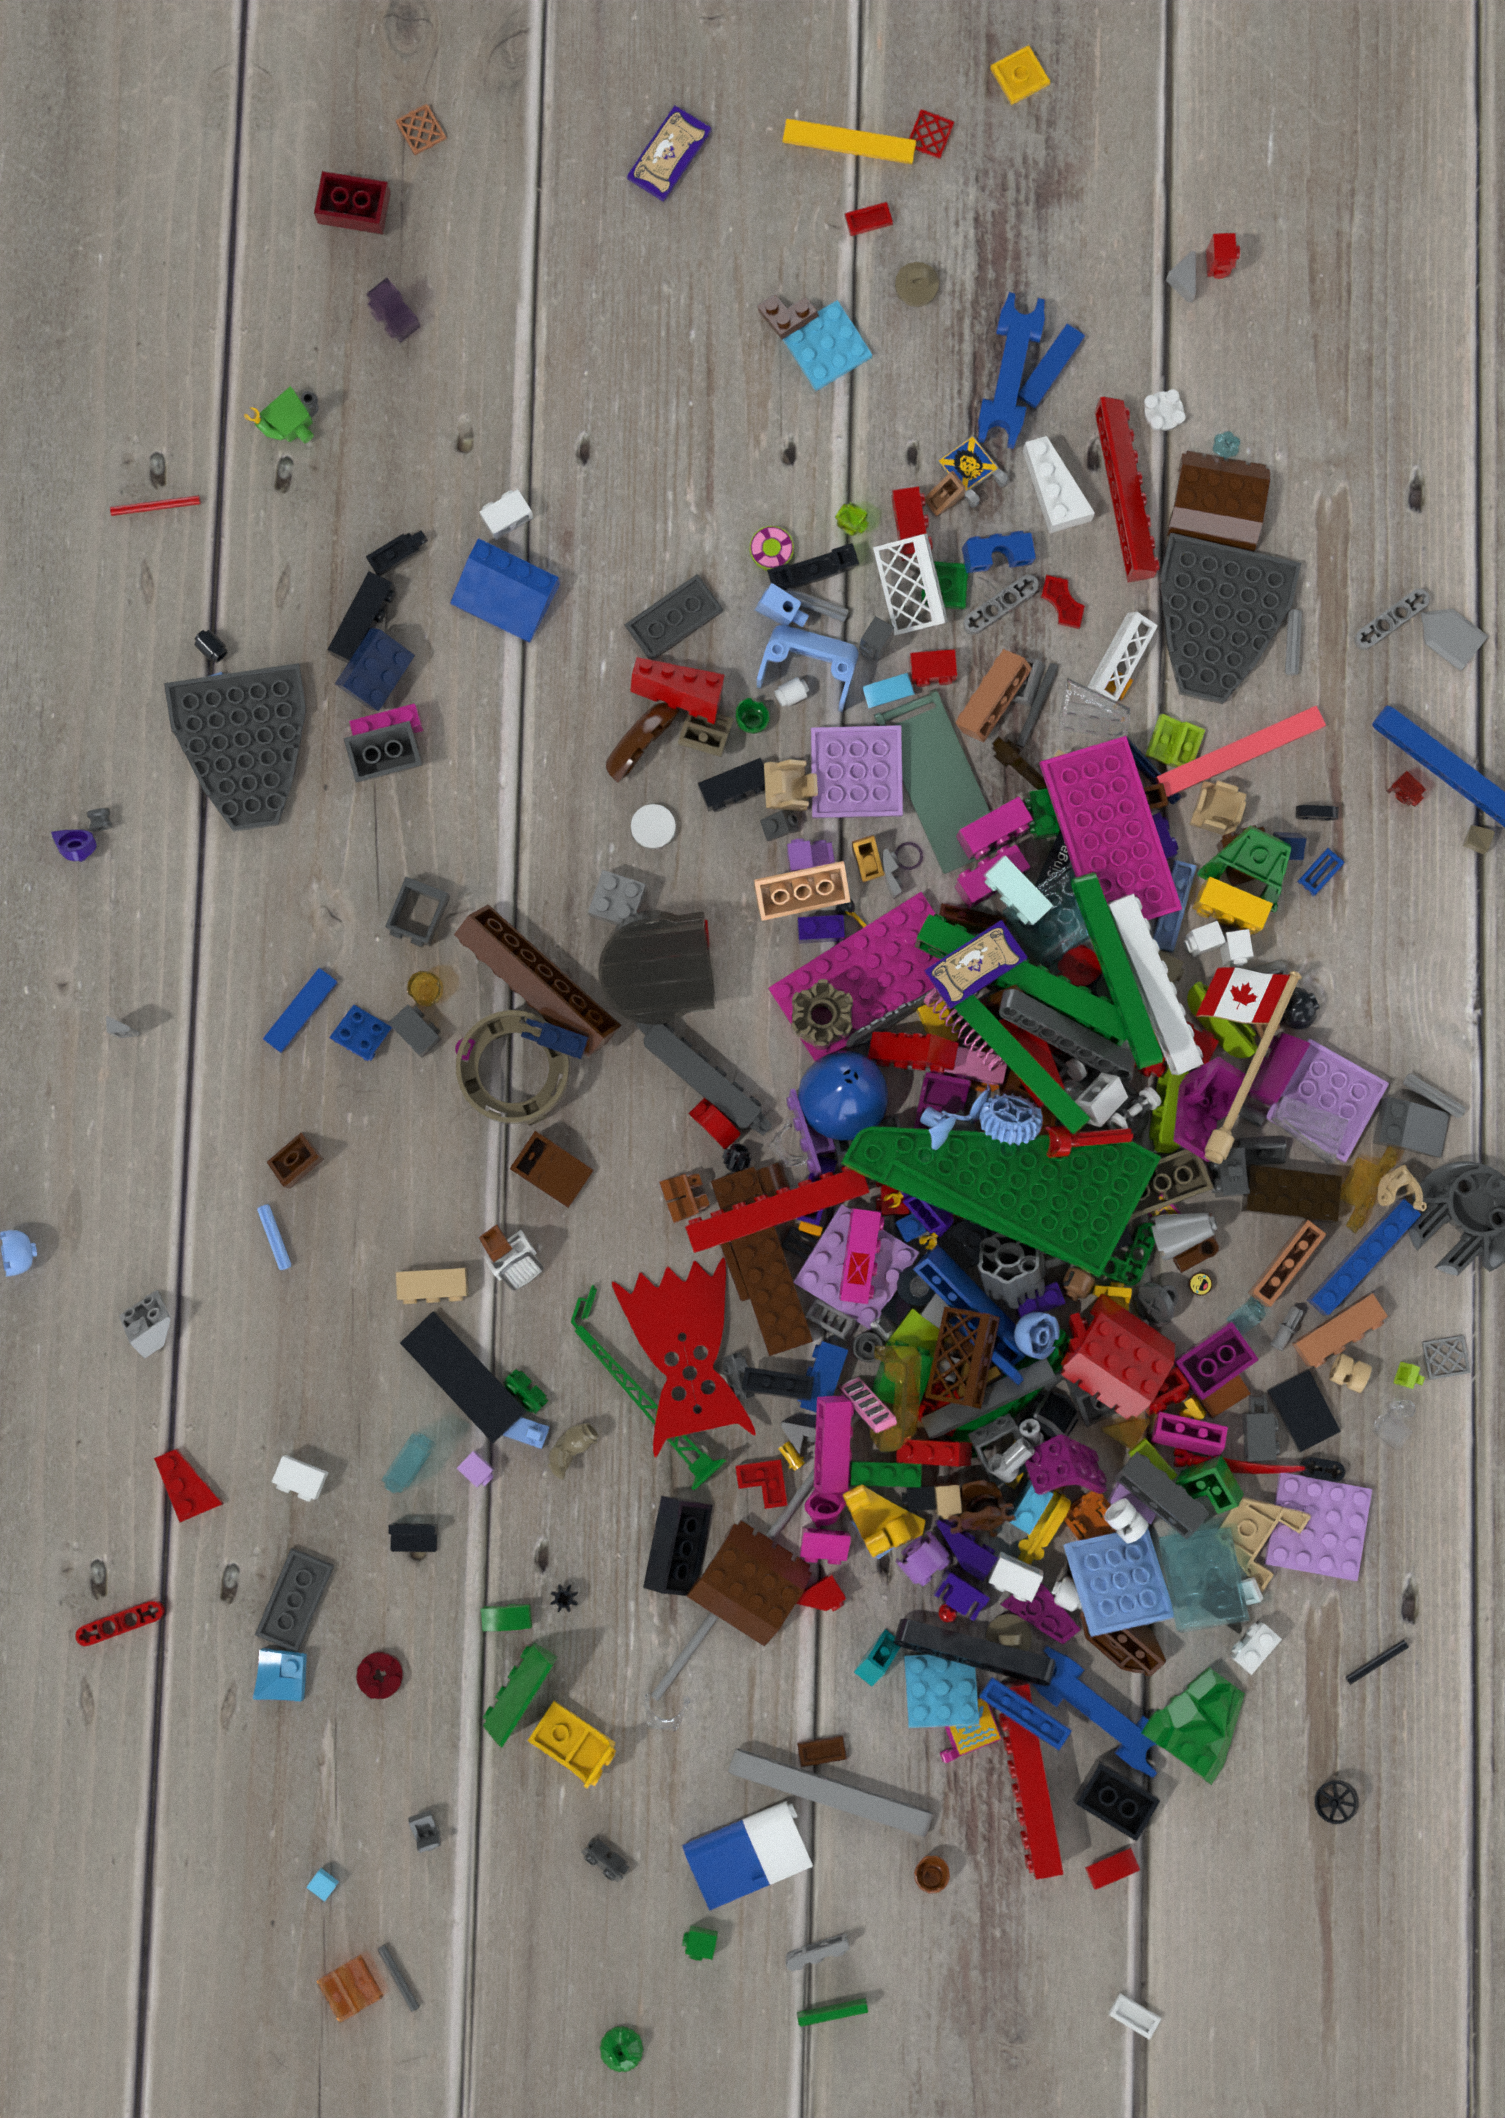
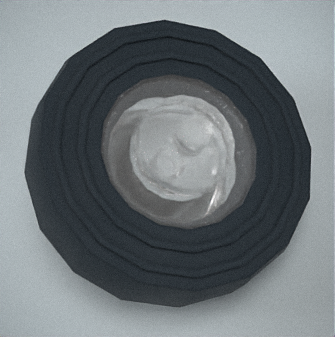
[897,1265,936,1306]

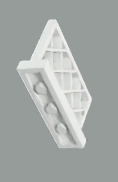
[873,534,948,636]

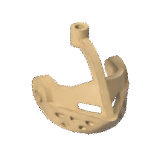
[1378,1165,1427,1211]

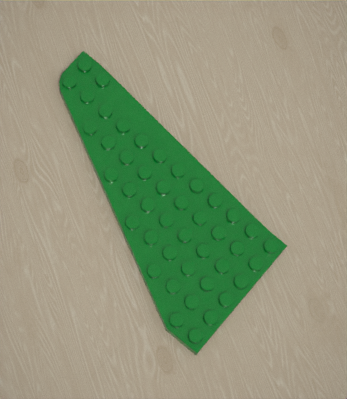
[841,1127,1161,1278]

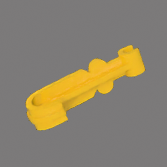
[1017,1491,1071,1565]

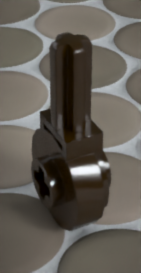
[992,736,1047,790]

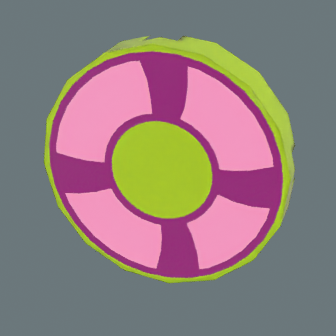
[749,526,794,571]

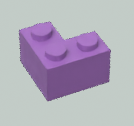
[787,838,835,872]

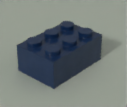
[335,628,415,712]

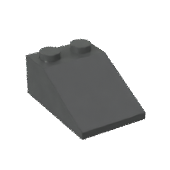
[1373,1097,1450,1158]

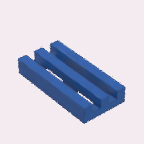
[1297,848,1345,897]

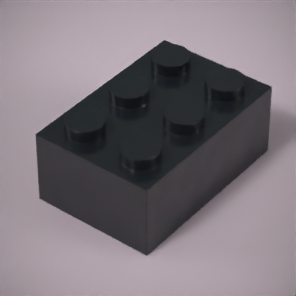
[1073,1759,1161,1842]

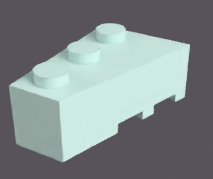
[983,856,1053,925]

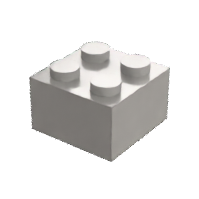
[588,870,647,931]

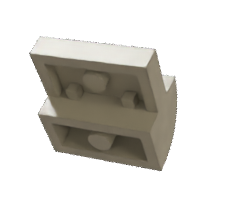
[678,713,734,757]

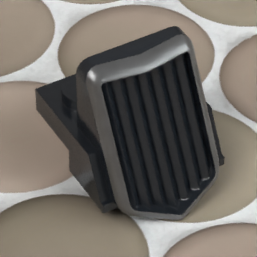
[1017,1391,1079,1442]

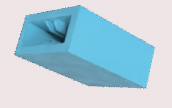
[1006,1479,1054,1535]

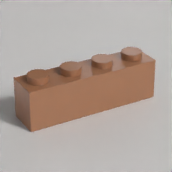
[955,649,1032,743]
[1248,1220,1326,1307]
[1292,1293,1388,1368]

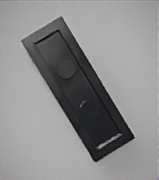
[742,1367,814,1401]

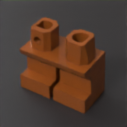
[659,1174,710,1224]

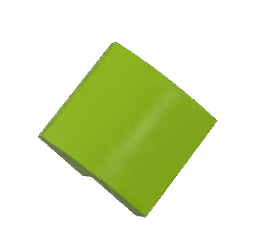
[1145,714,1205,768]
[885,1308,948,1357]

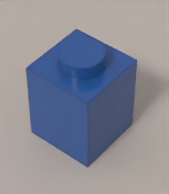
[895,1213,927,1243]

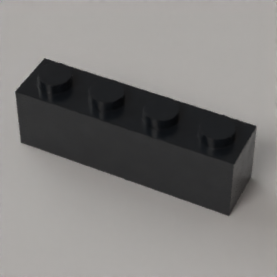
[327,571,396,663]

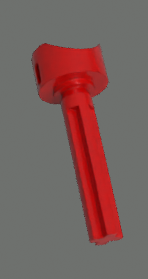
[1045,1125,1133,1158]

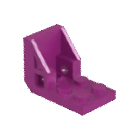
[1174,1057,1246,1162]

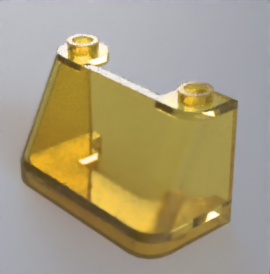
[869,1346,922,1452]

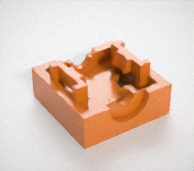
[1063,1490,1116,1541]

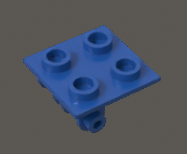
[329,1005,392,1061]

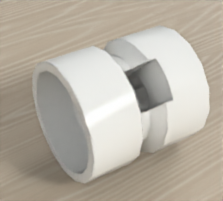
[1104,1498,1148,1543]

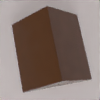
[267,1133,324,1189]

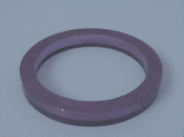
[895,842,923,870]

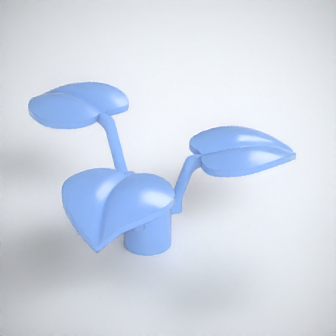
[920,1084,991,1150]

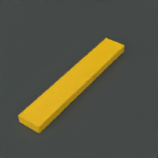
[783,118,916,164]

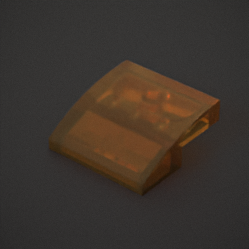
[316,1954,384,2023]

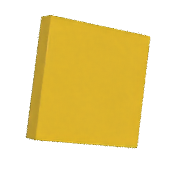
[990,45,1051,105]

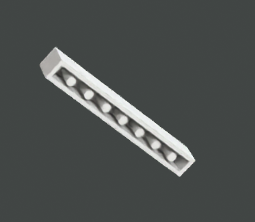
[1107,894,1203,1075]

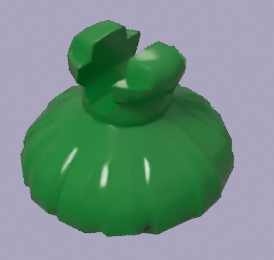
[599,2026,644,2073]

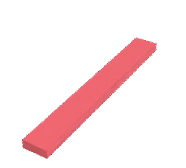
[1155,705,1326,797]

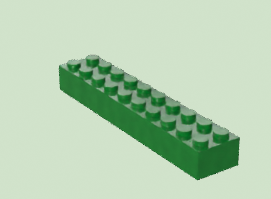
[915,914,1126,1047]

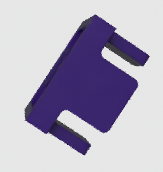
[933,1569,990,1621]

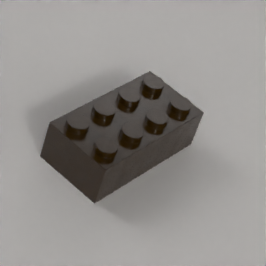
[1241,1165,1342,1223]

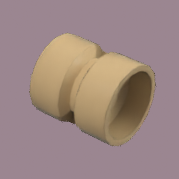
[1329,1353,1372,1393]

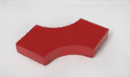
[1041,575,1085,629]

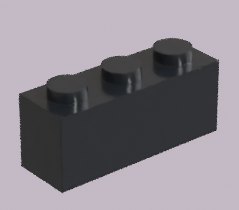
[698,758,765,812]

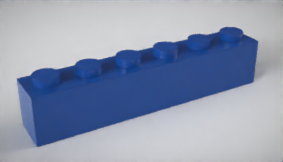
[1306,1199,1421,1316]
[913,1244,1026,1366]

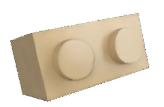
[933,1483,962,1519]

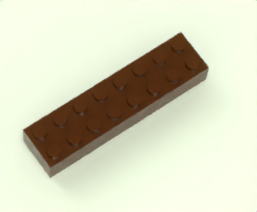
[454,904,622,1057]
[711,1167,813,1356]

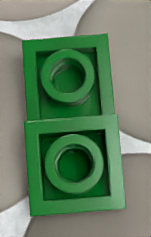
[481,1604,532,1632]

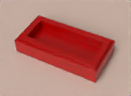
[844,202,893,237]

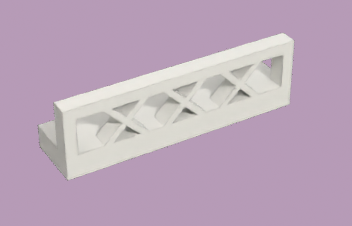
[1086,611,1158,703]

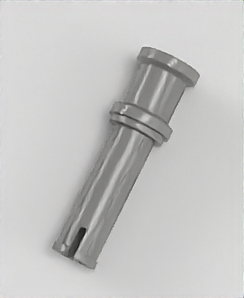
[1019,1419,1044,1448]

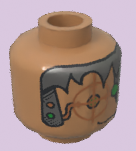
[1061,1266,1095,1301]

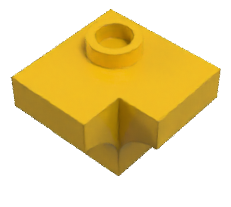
[1092,1282,1132,1311]

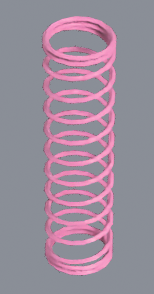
[924,988,1004,1071]

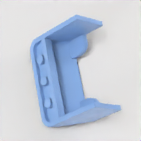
[757,625,859,712]

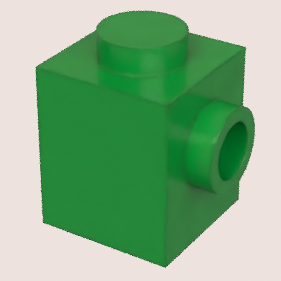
[682,1925,718,1961]

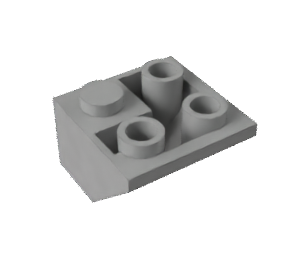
[119,1290,171,1359]

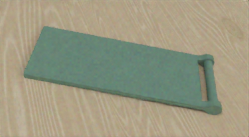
[874,689,1005,874]

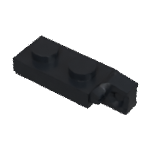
[366,530,428,576]

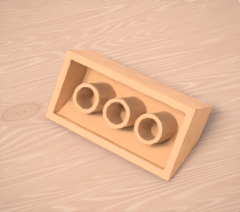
[754,861,850,921]

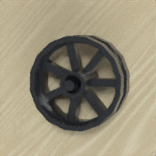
[1314,1780,1359,1824]

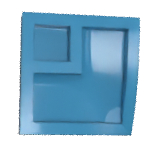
[253,1648,307,1702]

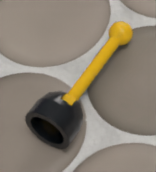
[835,898,867,928]

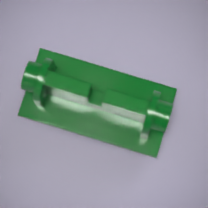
[503,1369,549,1415]

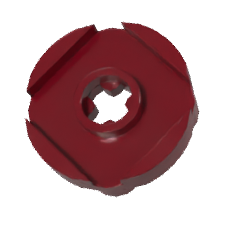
[356,1651,404,1699]

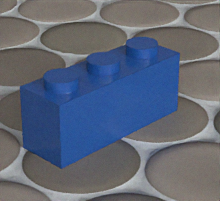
[797,1341,848,1412]

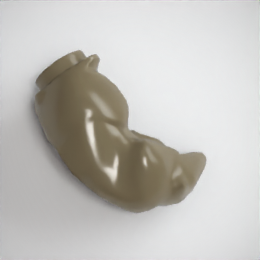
[548,1423,598,1480]

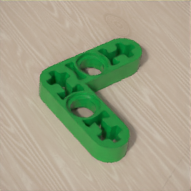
[1101,1222,1155,1286]

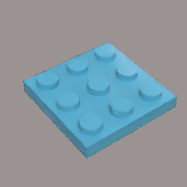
[783,300,872,391]
[904,1655,979,1728]

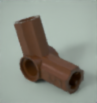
[1172,1213,1219,1273]

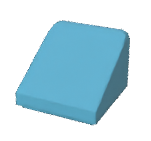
[306,1868,339,1902]

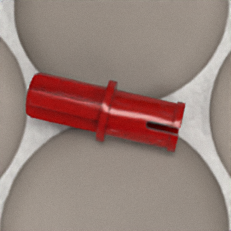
[938,1603,957,1622]

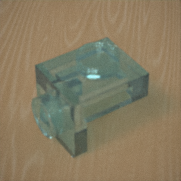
[1226,1297,1266,1335]

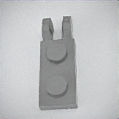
[785,1933,850,1971]

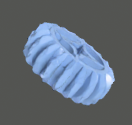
[980,1093,1043,1145]

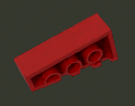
[868,1032,959,1073]

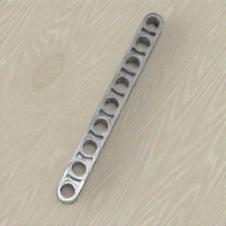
[728,1748,933,1837]

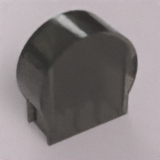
[598,910,716,1025]

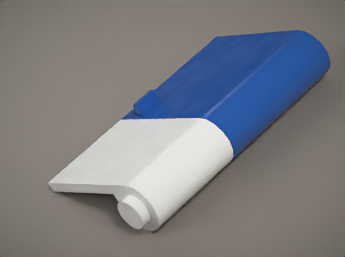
[682,1801,813,1911]

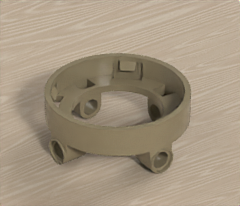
[456,1010,570,1126]

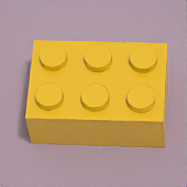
[1192,877,1273,936]

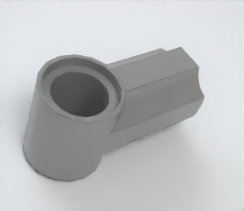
[987,1438,1035,1483]

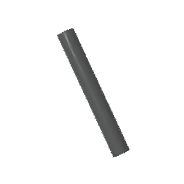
[377,1944,420,2012]

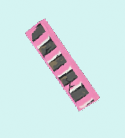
[838,1377,897,1433]

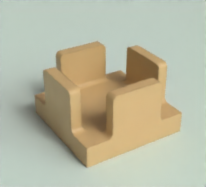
[764,759,818,812]
[1189,781,1247,835]

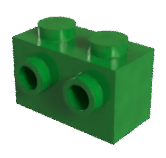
[1024,789,1059,840]

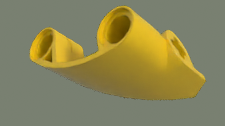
[842,1484,925,1558]

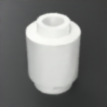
[774,677,809,707]

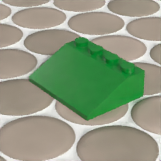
[482,1642,558,1748]

